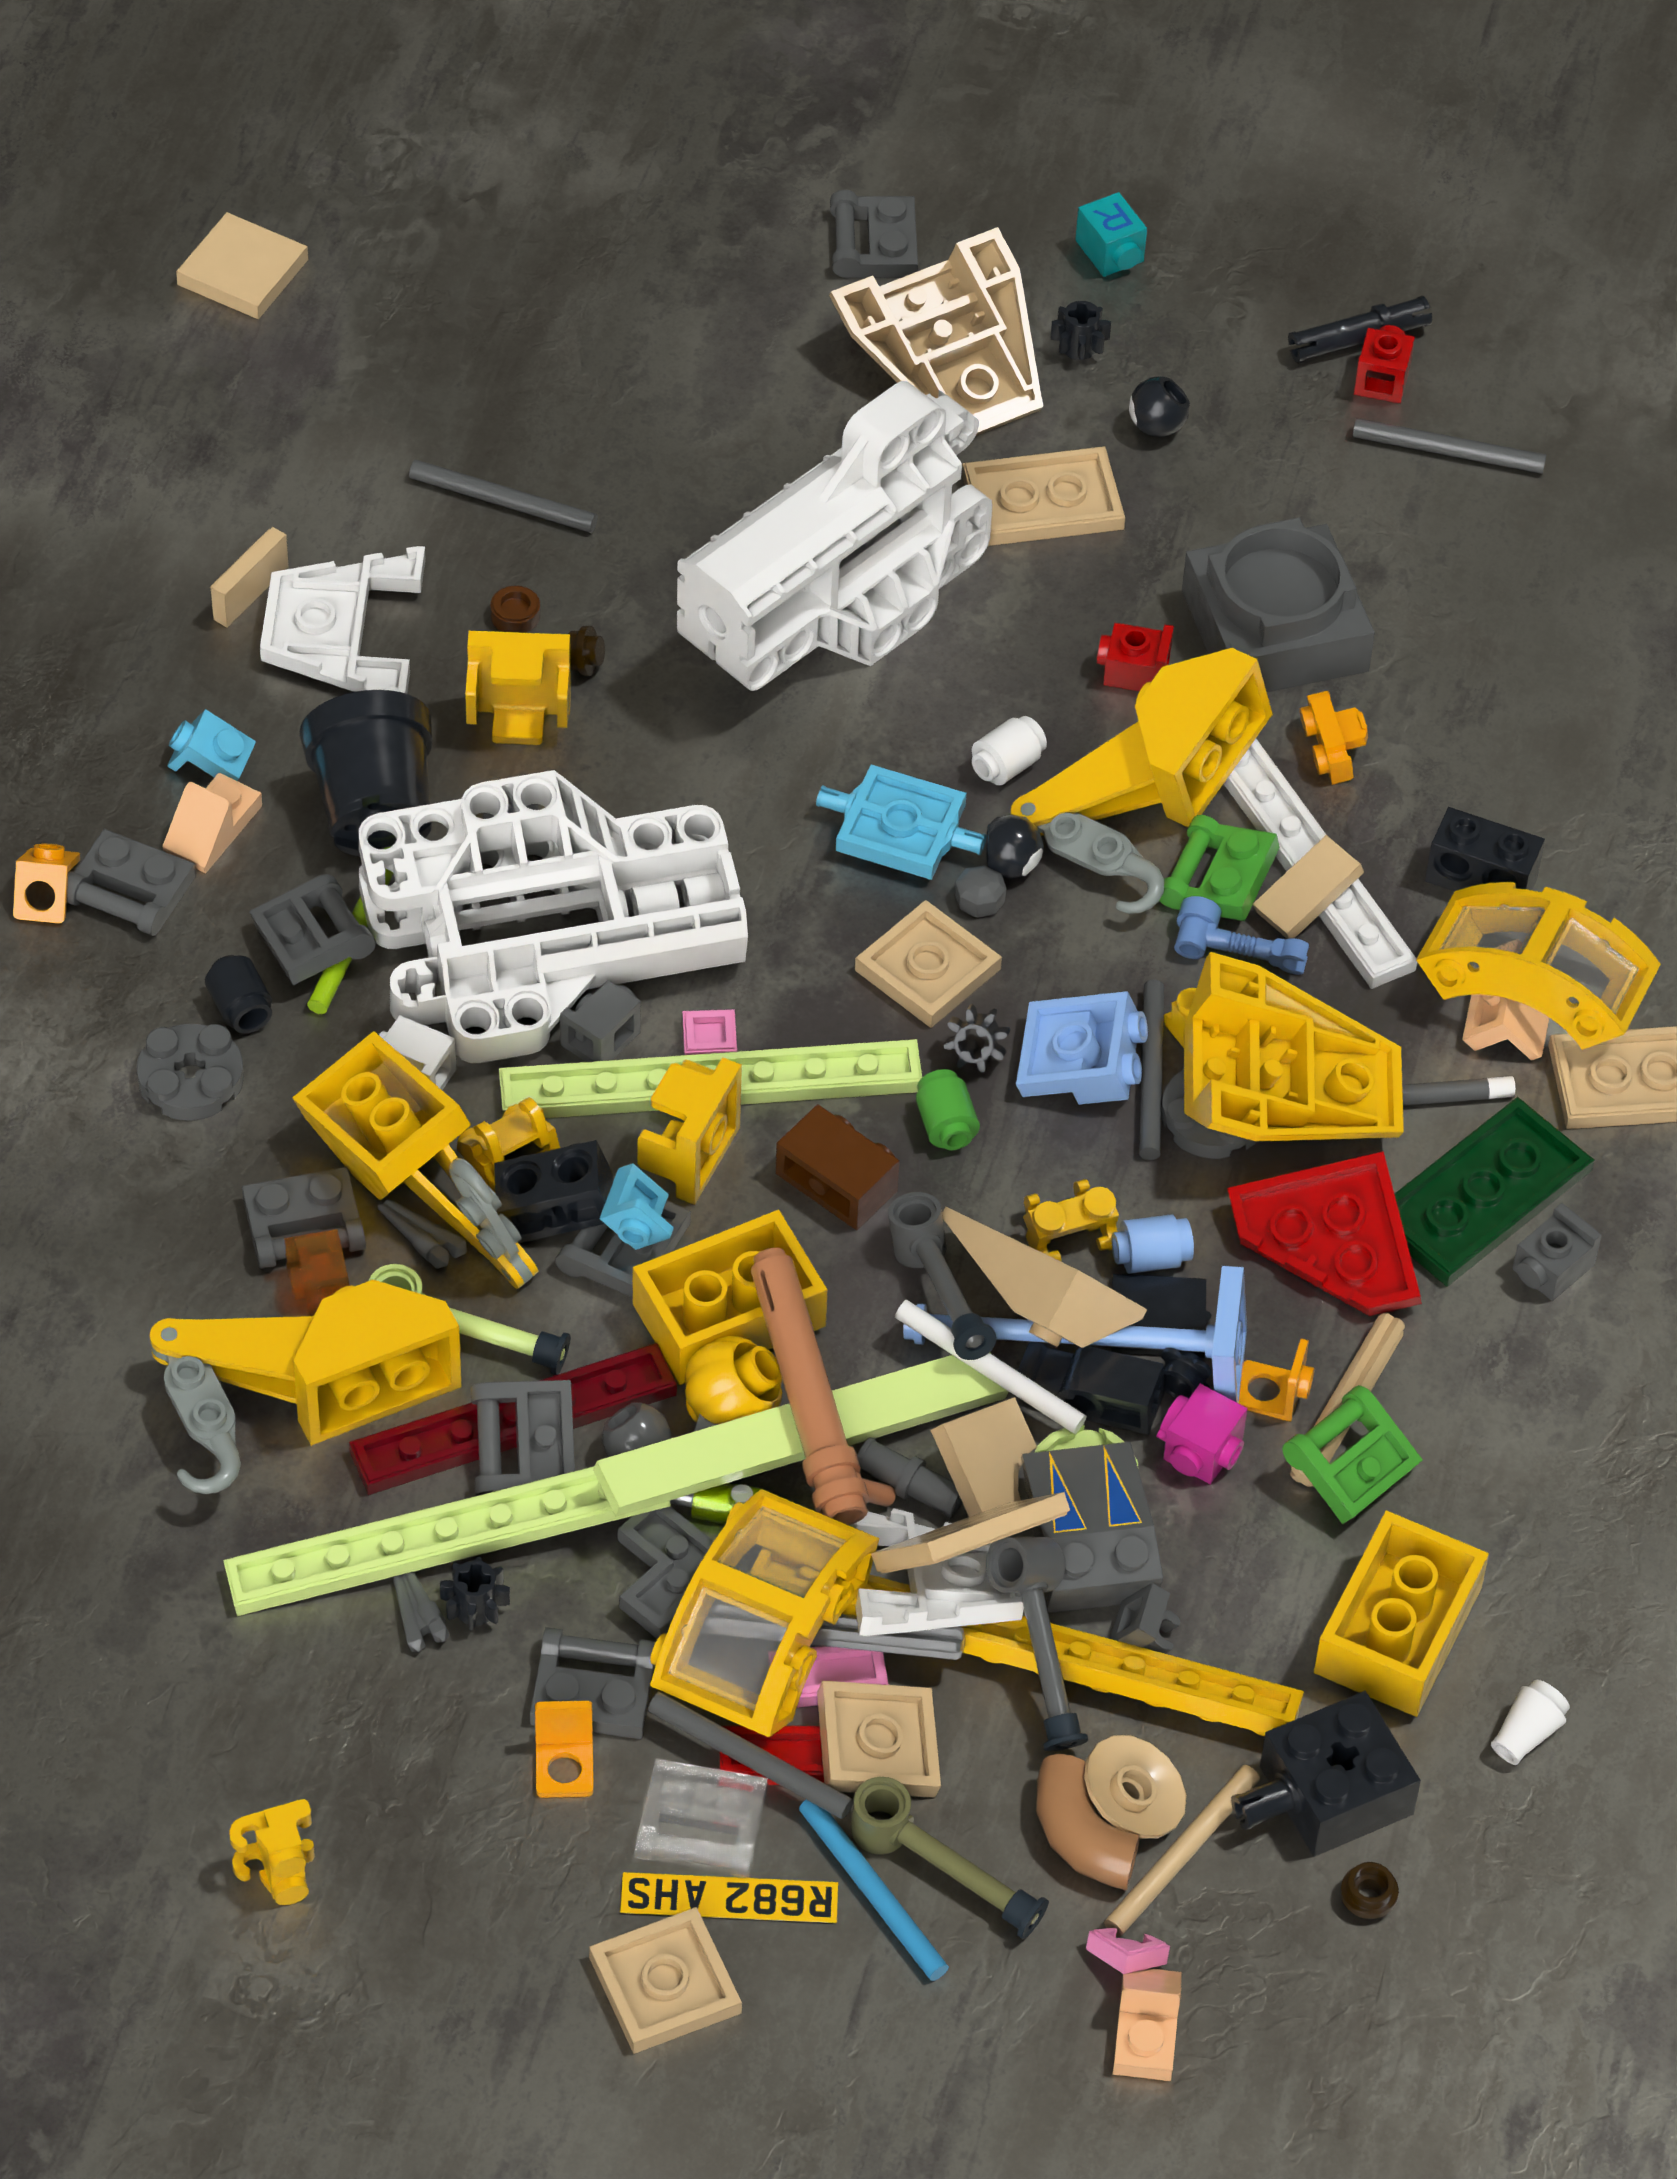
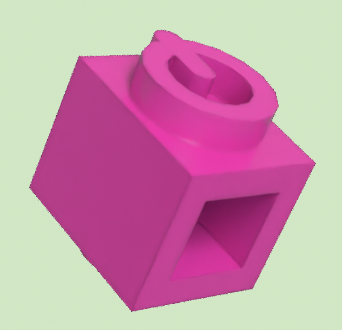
[1156,1383,1248,1485]

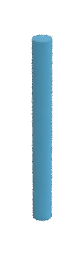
[799,1800,949,1981]

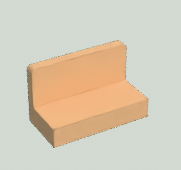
[1462,944,1549,1060]

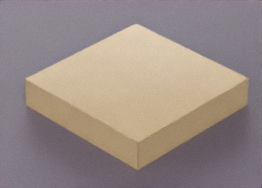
[176,212,308,319]
[855,900,1002,1028]
[817,1680,941,1798]
[589,1907,742,2054]

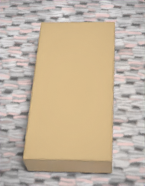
[211,527,289,628]
[1253,835,1364,939]

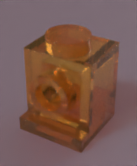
[284,1229,349,1316]

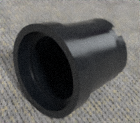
[299,690,432,856]

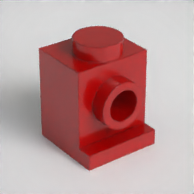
[1354,325,1415,404]
[1097,622,1174,691]

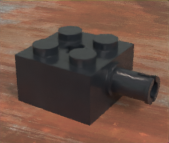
[1231,1691,1421,1857]

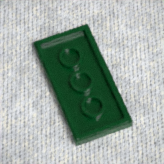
[1394,1096,1595,1287]

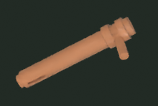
[751,1248,896,1525]

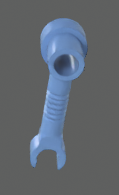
[1174,896,1309,975]

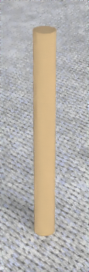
[1104,1765,1260,1937]

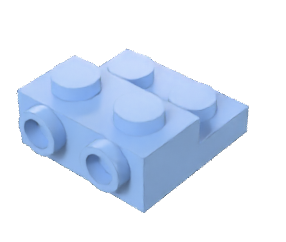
[1016,991,1148,1105]

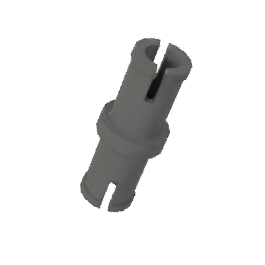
[857,1437,962,1519]

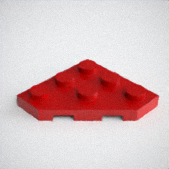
[1227,1151,1422,1316]

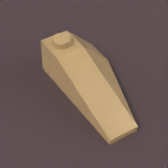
[942,1207,1147,1348]

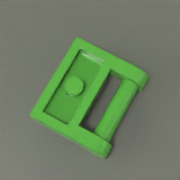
[1159,815,1280,921]
[1282,1385,1423,1524]

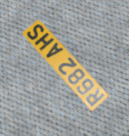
[620,1872,838,1923]

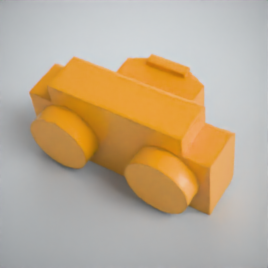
[1299,691,1368,785]

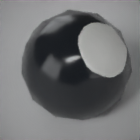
[1129,376,1190,437]
[986,814,1044,879]

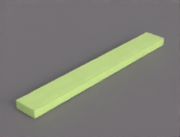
[499,1039,922,1118]
[593,1352,1009,1517]
[223,1466,671,1616]

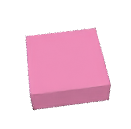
[682,1009,737,1055]

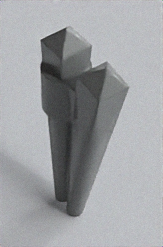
[378,1199,467,1269]
[393,1572,450,1652]

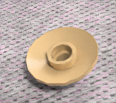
[1084,1735,1187,1838]

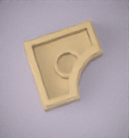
[931,1397,1037,1517]

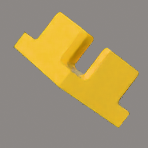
[465,631,571,745]
[637,1057,742,1205]

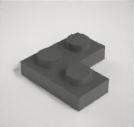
[618,1506,737,1639]

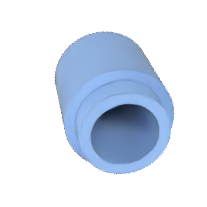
[1112,1214,1194,1274]

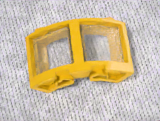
[1416,882,1661,1050]
[650,1489,880,1737]

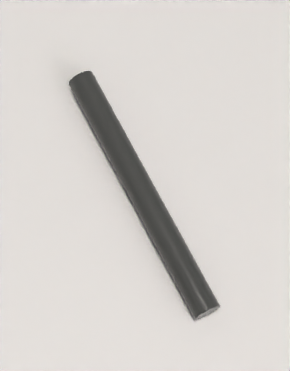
[1353,418,1547,474]
[409,459,598,533]
[1139,980,1164,1160]
[648,1692,853,1819]

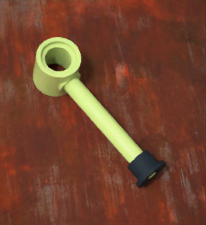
[369,1264,571,1375]

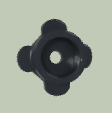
[1161,1348,1212,1398]

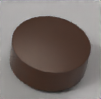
[491,586,540,633]

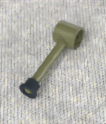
[851,1777,1049,1939]

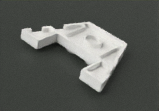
[260,546,426,694]
[849,1508,1024,1636]

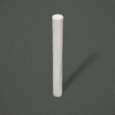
[895,1300,1087,1434]

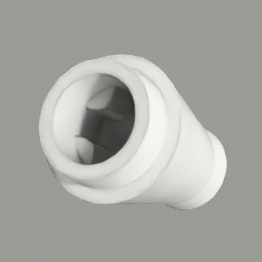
[1491,1680,1570,1765]

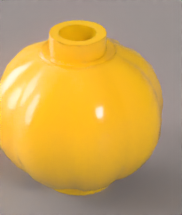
[685,1336,783,1424]

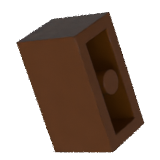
[775,1104,900,1231]

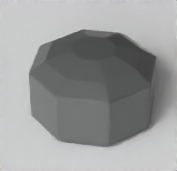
[955,865,1006,918]

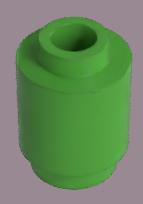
[915,1069,980,1150]

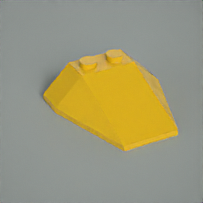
[1184,952,1404,1141]

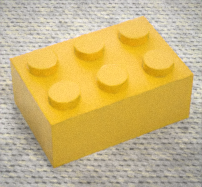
[633,1209,828,1385]
[1314,1510,1489,1717]

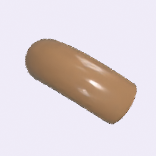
[1036,1754,1140,1890]

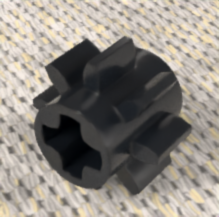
[1050,301,1111,360]
[943,1004,1010,1072]
[440,1556,510,1630]

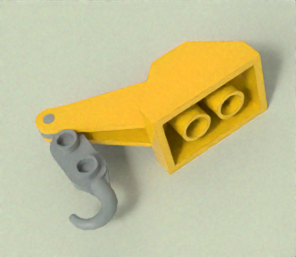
[1011,648,1273,914]
[292,1031,539,1289]
[150,1280,462,1494]

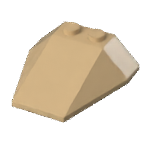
[829,227,1043,436]

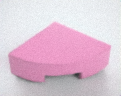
[1086,1928,1170,1974]

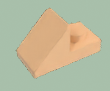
[162,773,262,874]
[1113,1968,1182,2081]

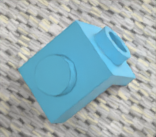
[167,709,256,781]
[599,1163,674,1250]

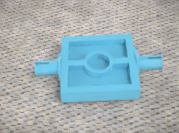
[816,764,987,880]

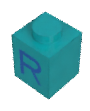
[1075,192,1147,277]

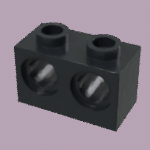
[1425,807,1545,907]
[494,1140,613,1243]

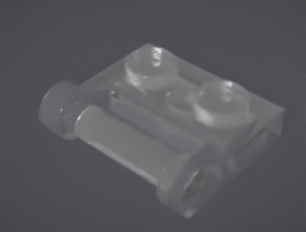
[635,1759,768,1878]

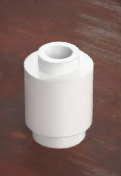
[972,716,1047,785]

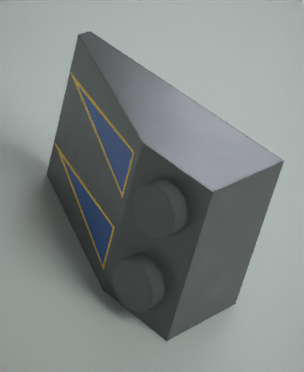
[1021,1442,1163,1613]

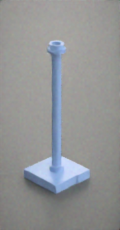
[903,1266,1247,1403]

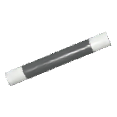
[1402,1076,1515,1106]

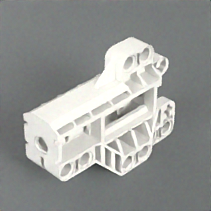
[677,381,992,691]
[359,770,748,1063]

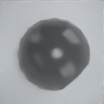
[601,1403,671,1457]

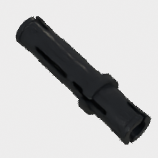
[1288,296,1432,363]

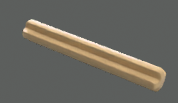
[1290,1313,1405,1487]

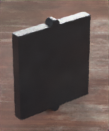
[1111,1274,1212,1358]

